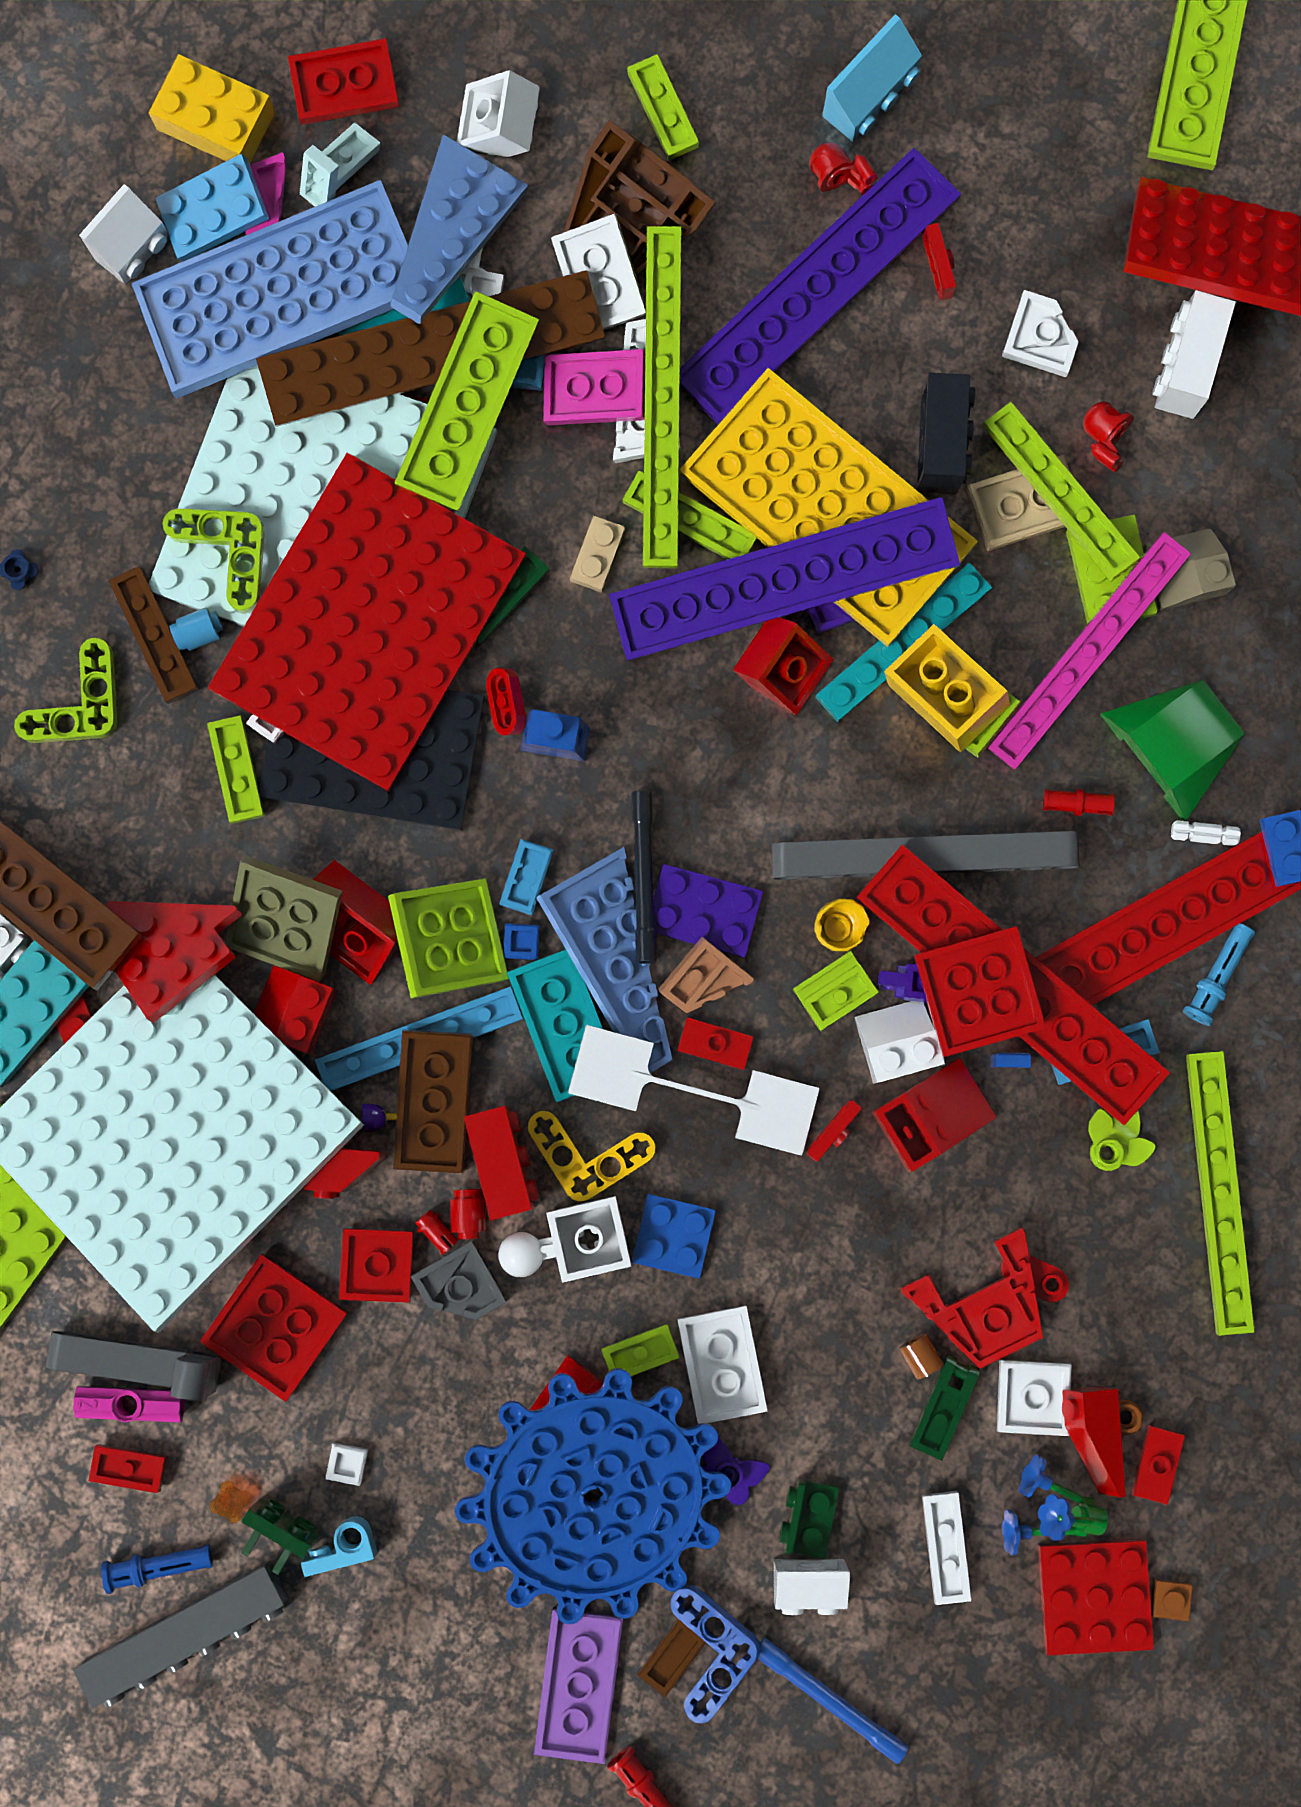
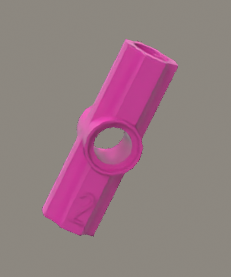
[73,1386,186,1423]

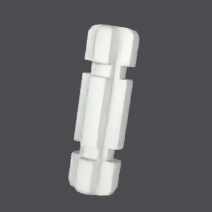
[1171,820,1241,846]

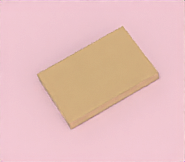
[966,455,1070,551]

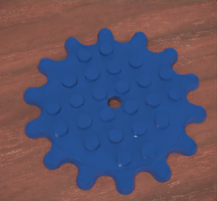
[455,1368,731,1624]

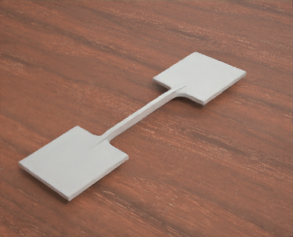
[568,1025,819,1156]

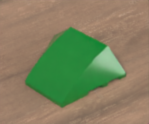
[1100,680,1245,821]

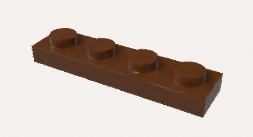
[108,566,199,704]

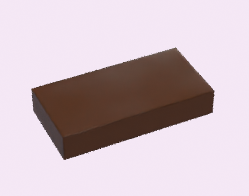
[637,1618,706,1697]

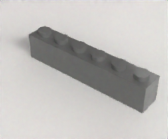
[73,1561,289,1709]

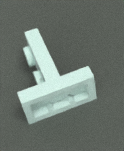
[300,122,380,207]

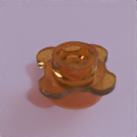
[209,1481,251,1523]

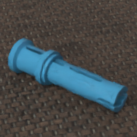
[1183,924,1255,1026]

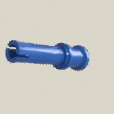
[101,1544,213,1594]

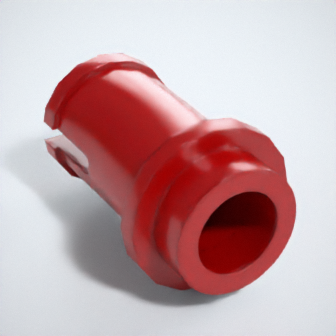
[415,1209,459,1255]

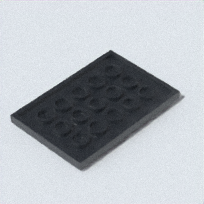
[258,690,485,831]

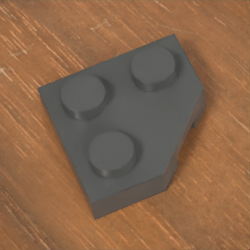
[411,1241,507,1320]

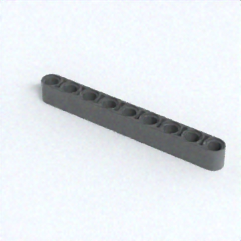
[771,831,1080,880]

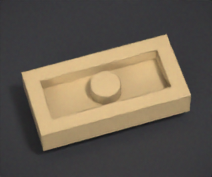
[570,516,625,593]

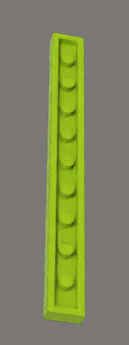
[643,226,681,568]

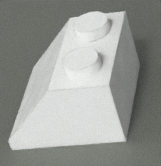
[457,70,540,157]
[79,184,169,285]
[854,1001,945,1084]
[774,1559,850,1615]

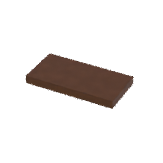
[393,1029,472,1173]

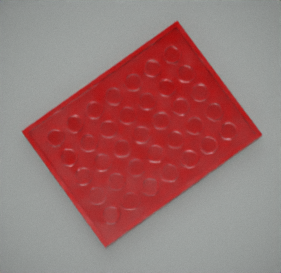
[208,452,526,792]

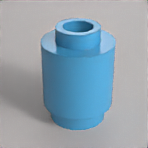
[169,607,224,651]

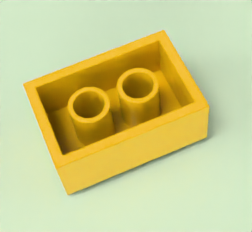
[149,54,276,164]
[884,624,1010,753]

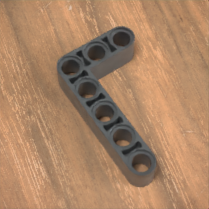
[46,1331,221,1400]

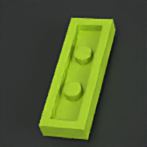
[627,54,699,161]
[207,715,265,824]

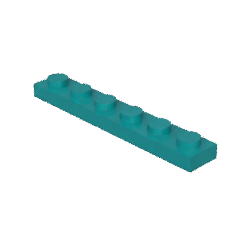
[815,562,992,722]

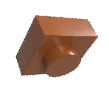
[1151,1578,1192,1621]

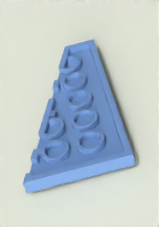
[391,134,528,324]
[536,847,672,1073]

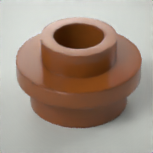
[1119,1399,1143,1435]

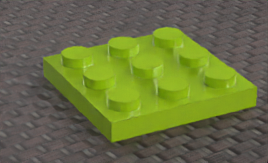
[388,878,509,999]

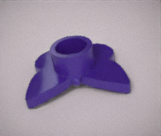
[701,1437,770,1505]

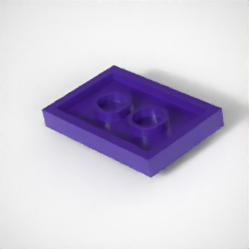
[653,864,763,958]

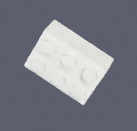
[1152,290,1236,419]

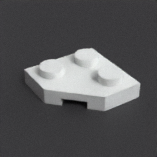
[1002,290,1078,377]

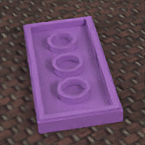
[534,1607,623,1764]

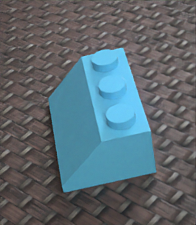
[823,14,922,142]

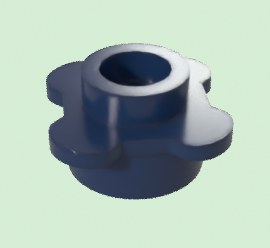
[0,550,39,590]

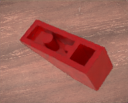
[1062,1386,1126,1498]

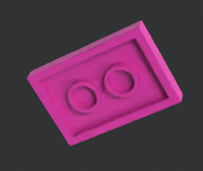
[543,349,646,425]

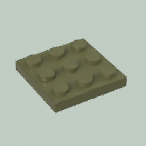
[225,855,343,982]

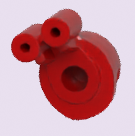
[809,142,877,195]
[1083,401,1134,473]

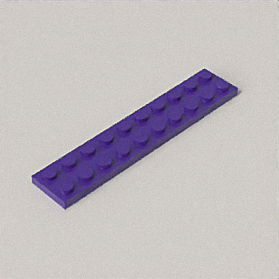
[680,148,961,425]
[609,497,961,661]

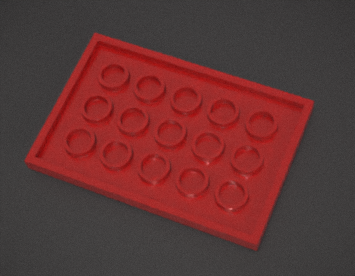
[1123,177,1301,316]

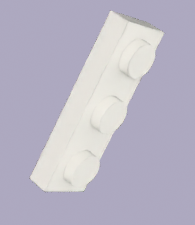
[922,1491,971,1605]

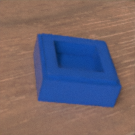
[503,923,540,960]
[991,1053,1031,1068]

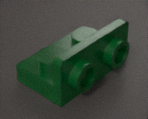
[778,1478,839,1559]

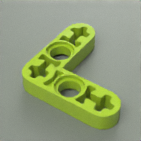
[163,509,265,614]
[14,638,117,743]

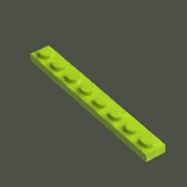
[1186,1051,1254,1336]

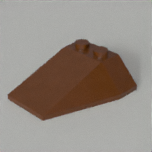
[564,120,717,276]

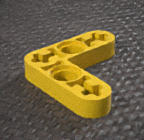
[528,1111,655,1201]

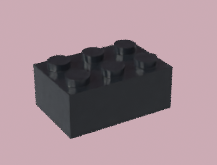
[916,372,975,495]

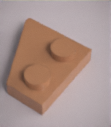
[658,936,754,1013]

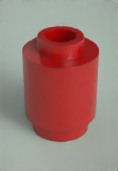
[450,1189,486,1239]

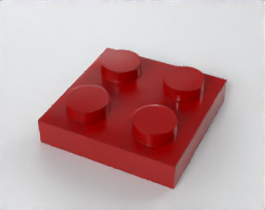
[339,1228,414,1303]

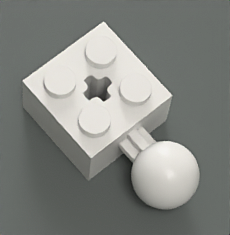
[498,1196,632,1283]

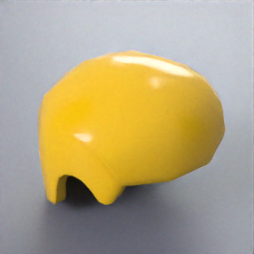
[814,899,870,951]

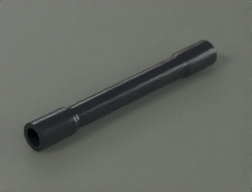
[631,791,657,964]

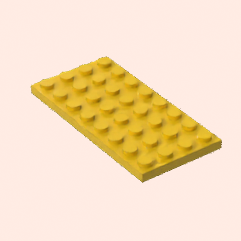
[679,368,978,647]

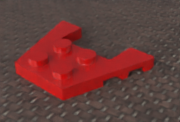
[901,1226,1043,1368]

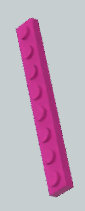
[987,532,1191,769]

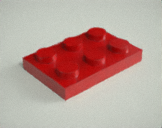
[287,38,399,125]

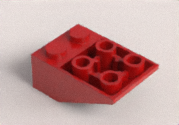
[871,1058,997,1172]

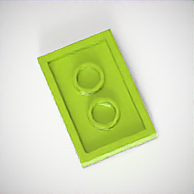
[1066,514,1157,624]

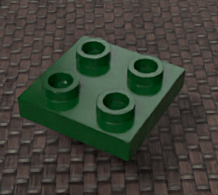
[241,1498,320,1575]

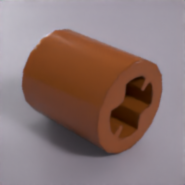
[899,1333,944,1380]

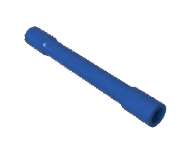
[758,1637,909,1764]

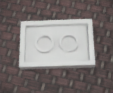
[551,214,646,330]
[677,1305,767,1424]

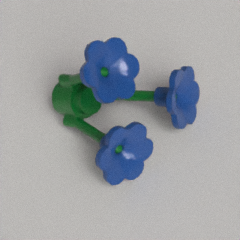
[1002,1455,1108,1555]

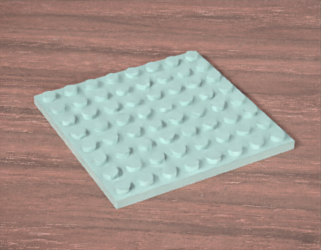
[149,365,497,626]
[0,975,364,1333]

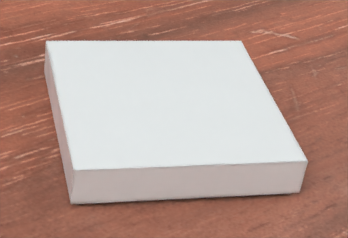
[997,1360,1072,1436]

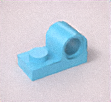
[301,1516,378,1577]

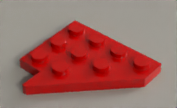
[105,901,243,1023]

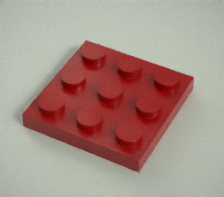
[914,926,1046,1057]
[200,1253,348,1402]
[1038,1539,1154,1656]

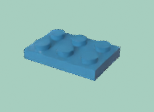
[155,154,270,262]

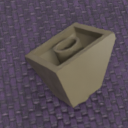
[1144,528,1236,610]

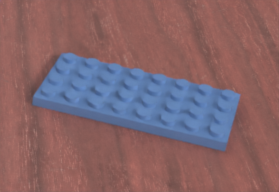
[131,180,408,399]

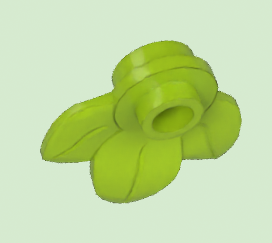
[1088,1109,1156,1171]

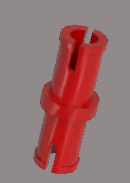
[1043,788,1115,816]

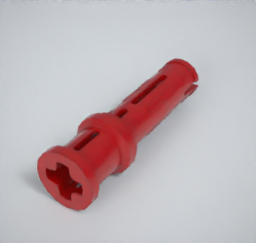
[607,1746,673,1807]

